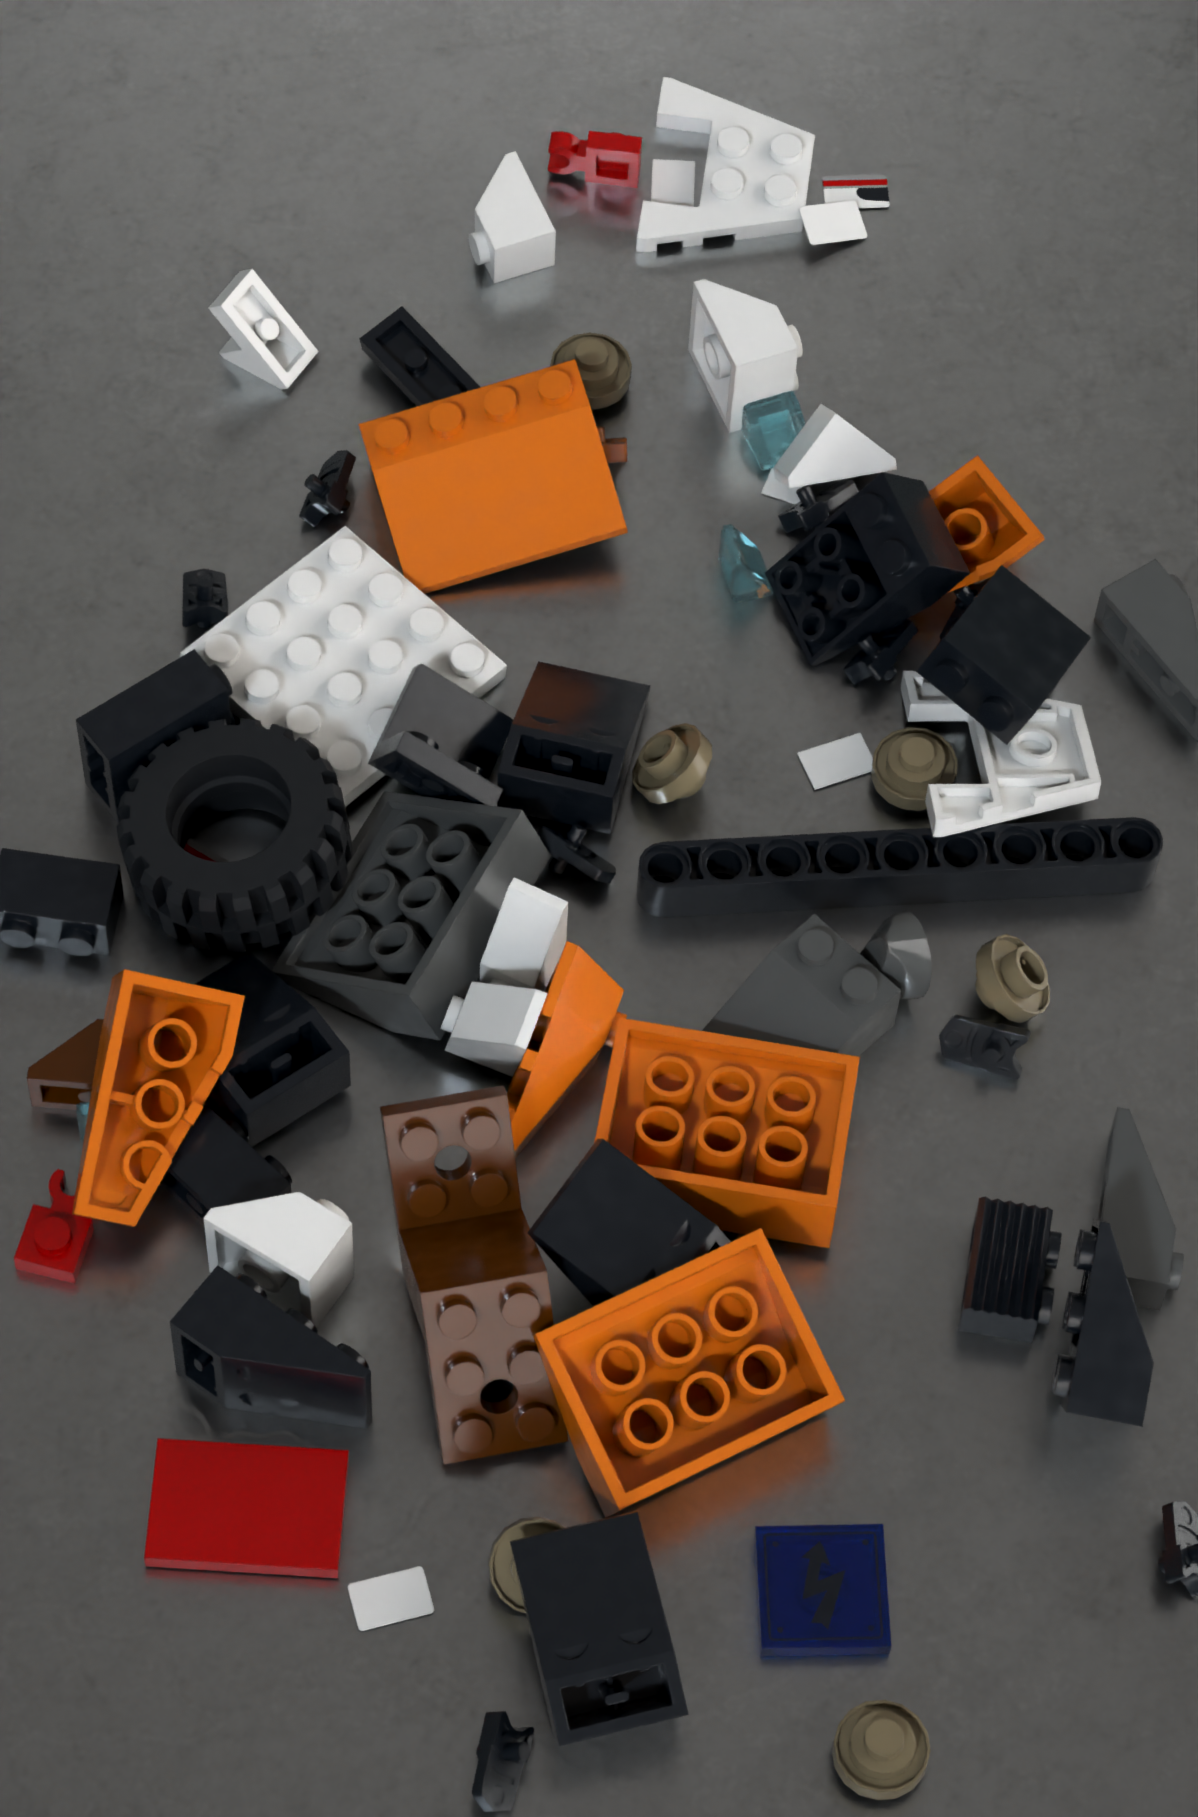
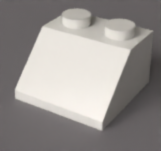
[688,279,803,433]
[204,1192,354,1328]

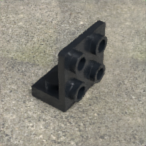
[368,664,513,806]

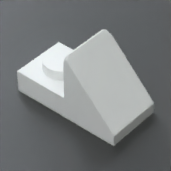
[208,269,319,390]

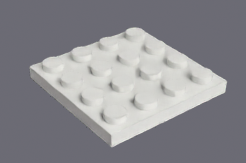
[180,526,507,807]

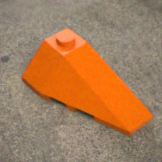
[929,455,1045,593]
[507,941,627,1159]
[72,969,245,1227]

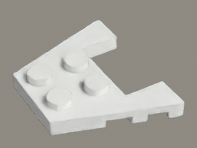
[636,77,815,253]
[901,671,1101,837]

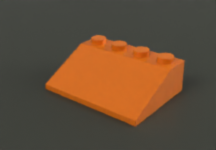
[358,359,628,594]
[594,1017,860,1248]
[533,1228,845,1518]

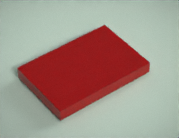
[144,1438,349,1578]

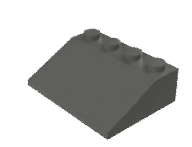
[271,791,551,1041]

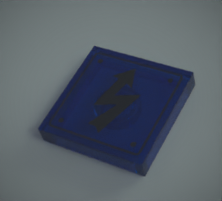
[754,1524,892,1657]

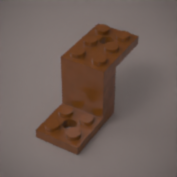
[380,1085,569,1464]

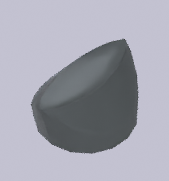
[860,910,932,999]

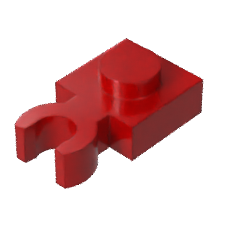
[548,131,642,188]
[14,1169,94,1284]

